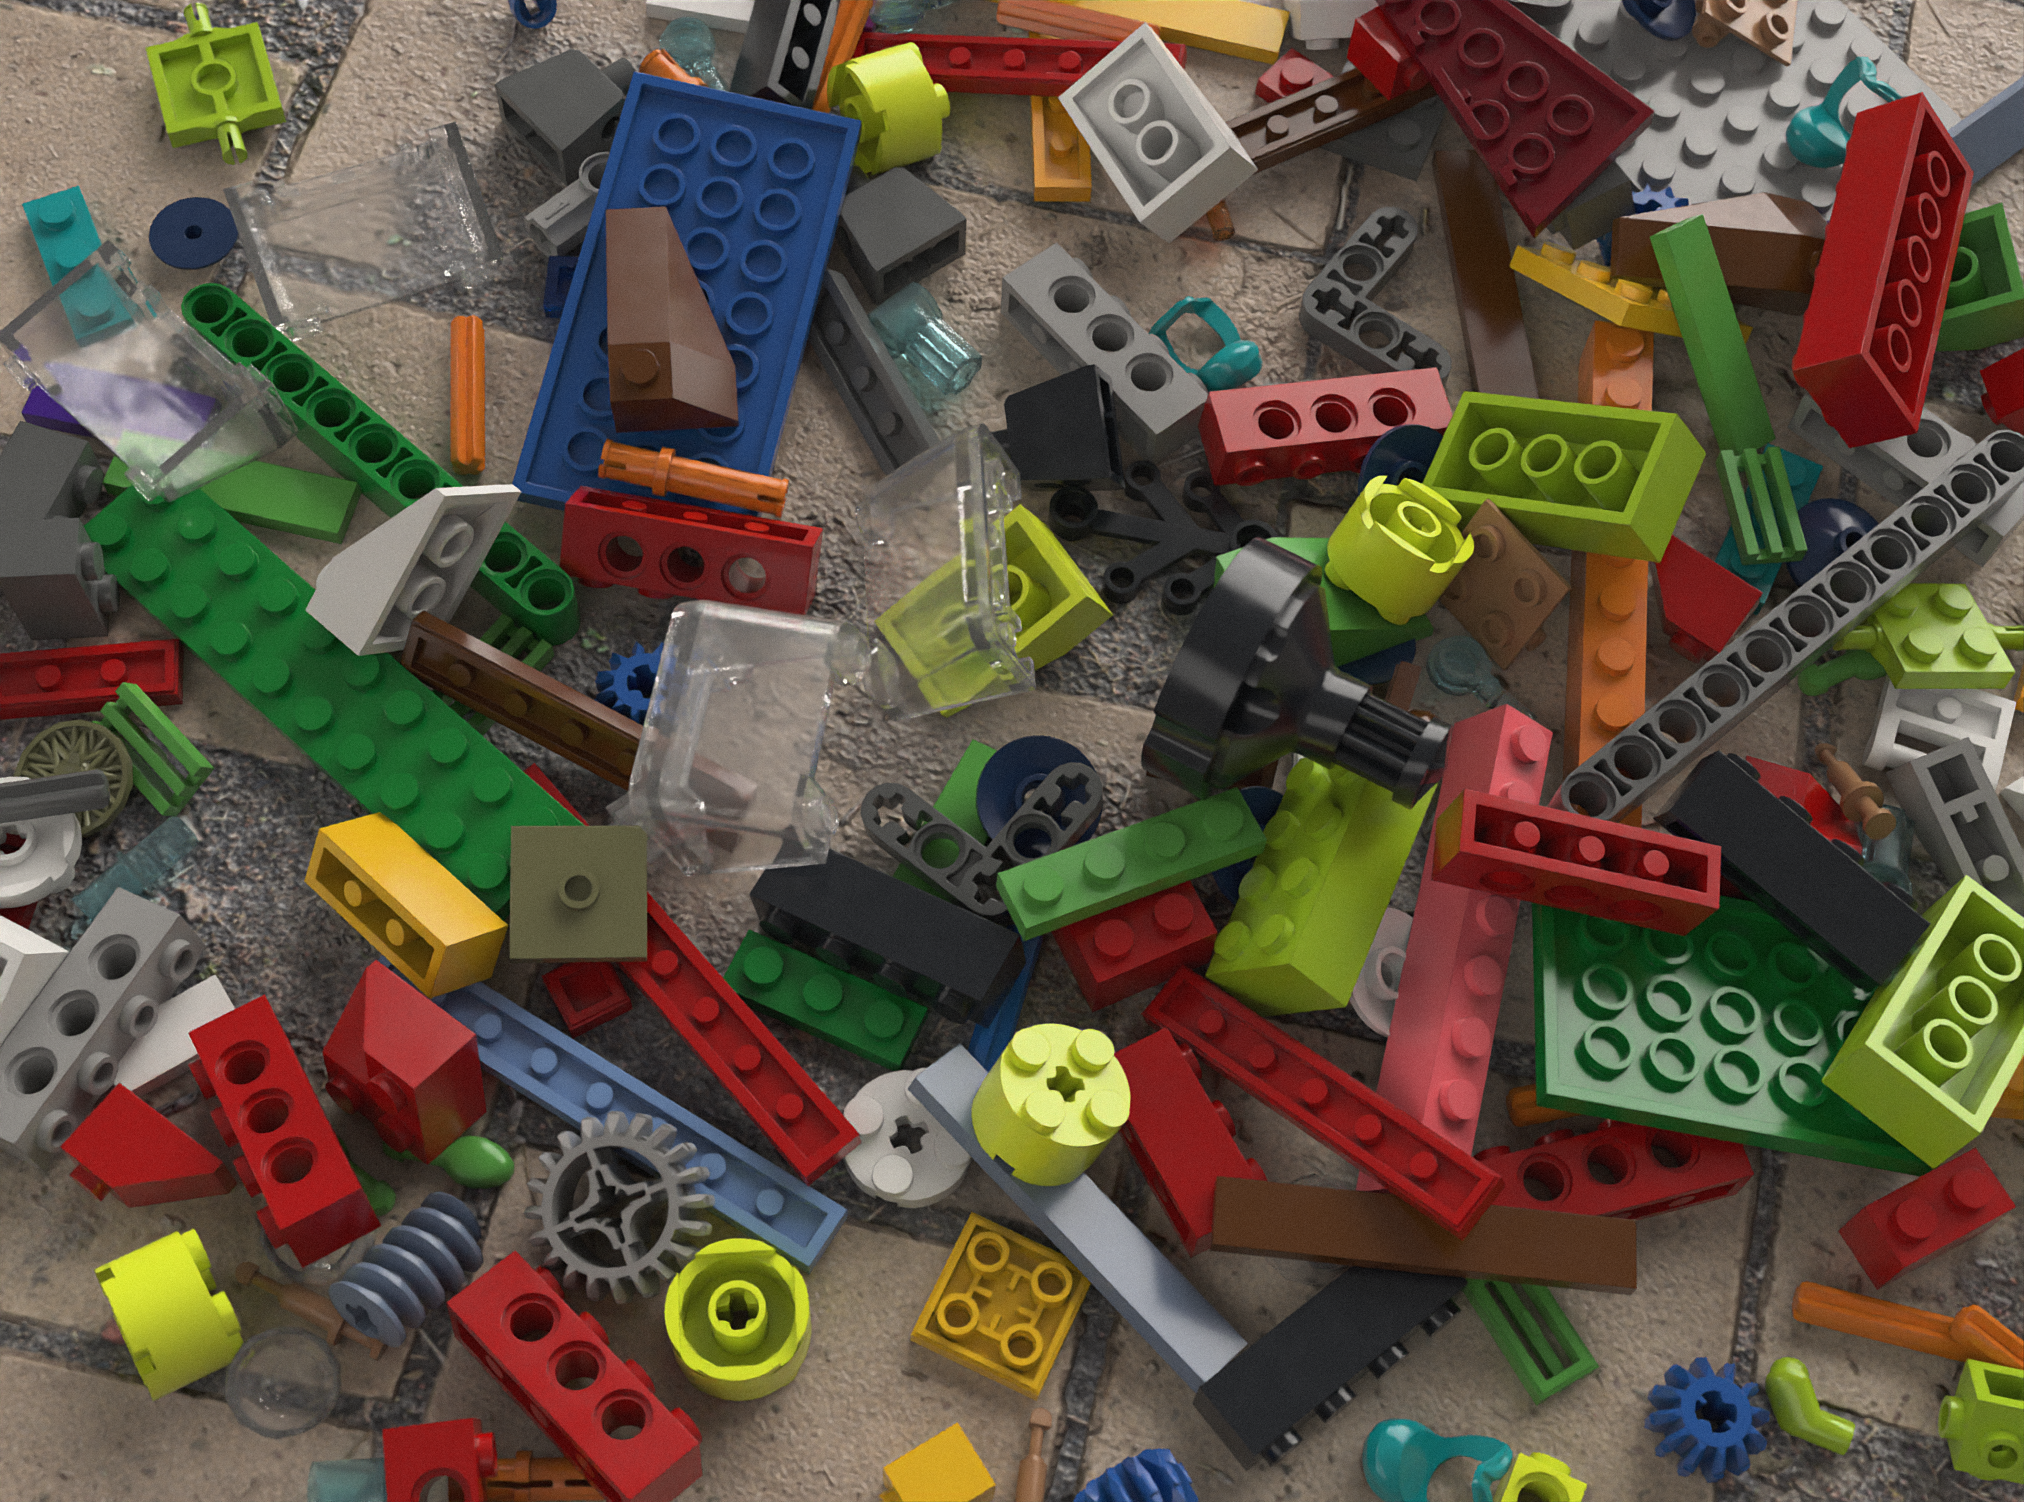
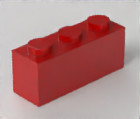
[1114,1027,1268,1258]

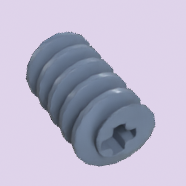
[328,1191,484,1347]

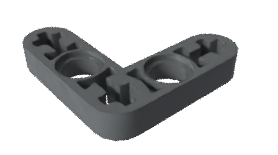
[1299,206,1452,387]
[860,762,1103,924]

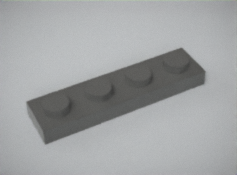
[808,269,947,492]

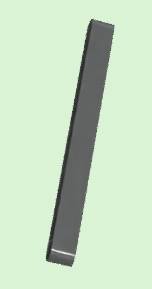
[1547,430,2024,823]

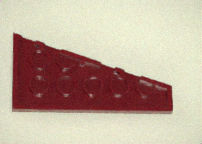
[1375,0,1655,239]

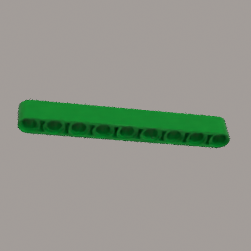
[181,283,581,646]

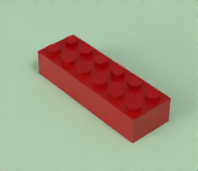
[1792,92,1974,449]

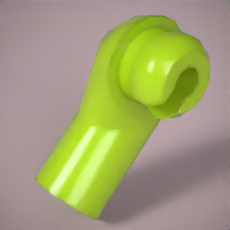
[1765,1357,1855,1456]

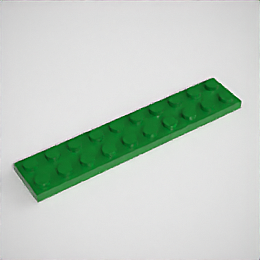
[84,457,585,921]

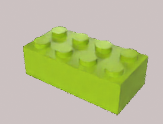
[1422,391,1706,563]
[1205,758,1438,1017]
[1821,875,2024,1169]

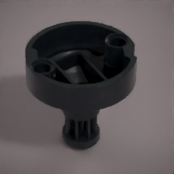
[1141,537,1453,810]

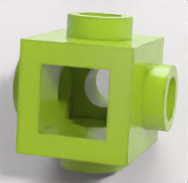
[1938,1358,2024,1484]

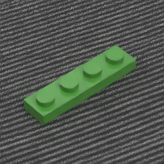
[996,787,1267,941]

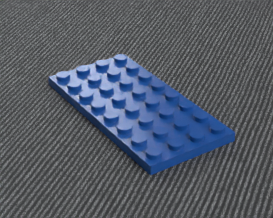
[512,71,862,517]

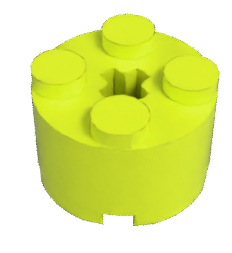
[827,42,950,175]
[1325,476,1474,625]
[972,1023,1130,1186]
[94,1229,246,1402]
[664,1238,812,1401]

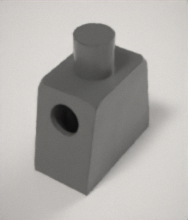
[494,49,637,187]
[835,165,967,306]

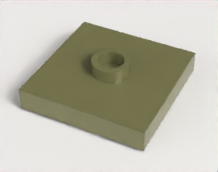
[509,825,647,963]

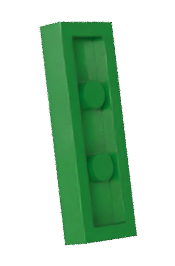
[723,929,928,1071]

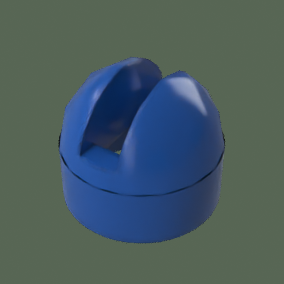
[508,0,557,29]

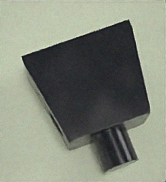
[978,364,1125,492]

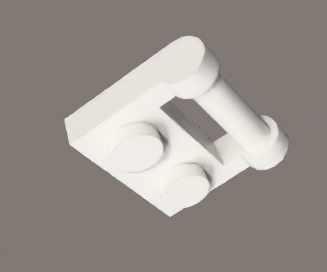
[1862,674,2016,791]

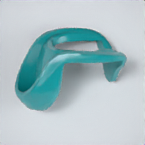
[1785,56,1902,168]
[1148,296,1263,393]
[1362,1418,1513,1502]

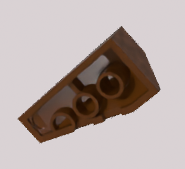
[1610,192,1828,316]
[606,207,739,433]

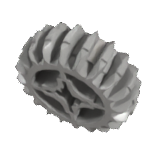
[523,1111,716,1304]

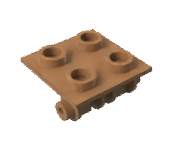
[1692,0,1798,67]
[1439,499,1572,671]

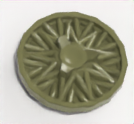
[14,719,133,838]

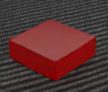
[541,962,633,1039]

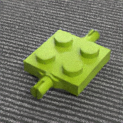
[145,2,286,165]
[1832,583,2024,689]

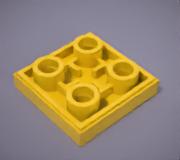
[910,1212,1092,1401]

